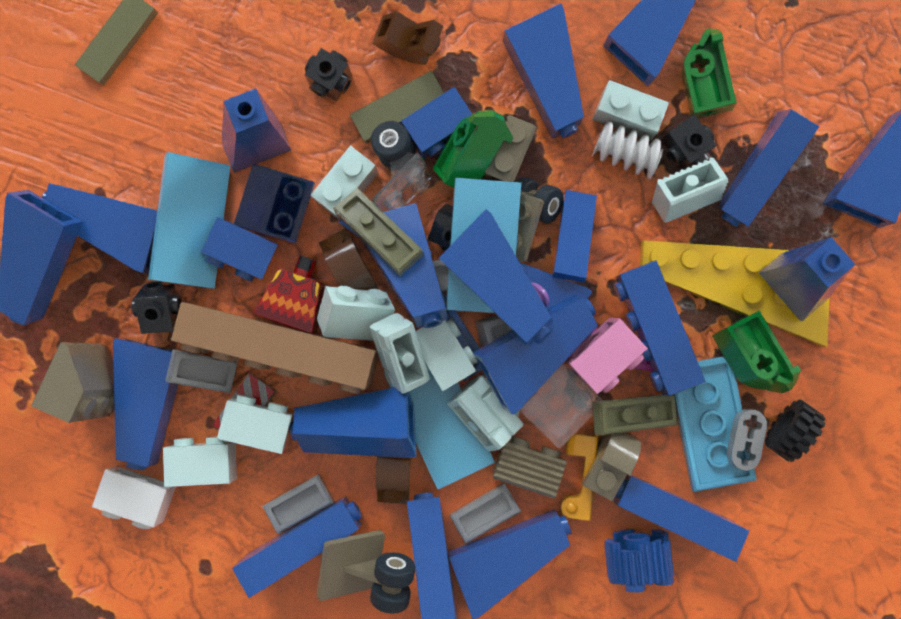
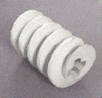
[592,121,663,180]

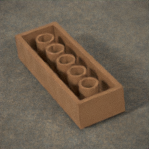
[171,302,379,394]

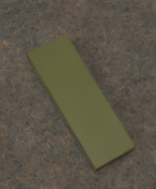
[75,0,158,86]
[350,71,444,144]
[333,188,424,276]
[592,394,677,435]

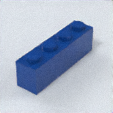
[614,260,706,396]

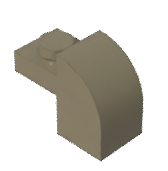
[582,432,641,501]

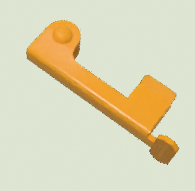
[561,433,599,521]

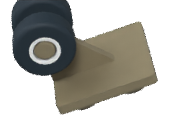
[516,177,563,262]
[316,530,415,614]

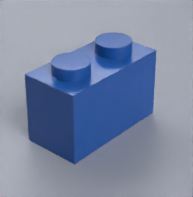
[401,87,472,159]
[201,217,278,282]

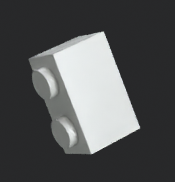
[92,466,176,529]

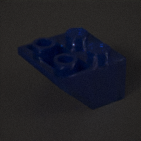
[234,163,315,244]

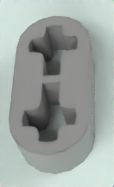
[727,409,767,471]

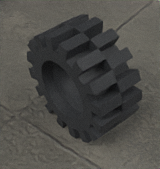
[765,399,826,462]

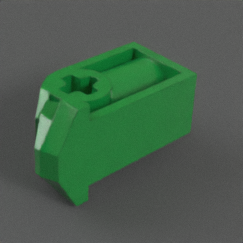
[682,28,737,119]
[432,110,513,188]
[712,311,801,393]

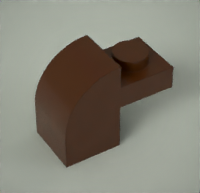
[372,11,443,65]
[319,228,378,290]
[376,456,412,504]

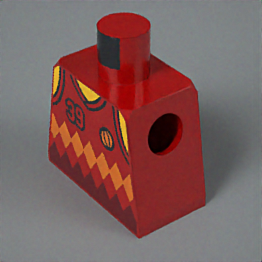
[254,255,325,334]

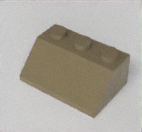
[31,342,115,423]

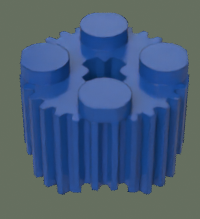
[604,529,674,593]

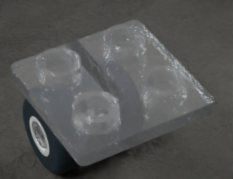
[371,121,432,212]

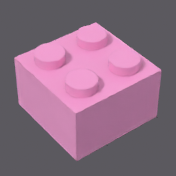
[565,317,648,394]

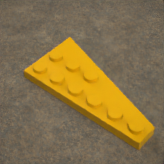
[640,240,830,347]

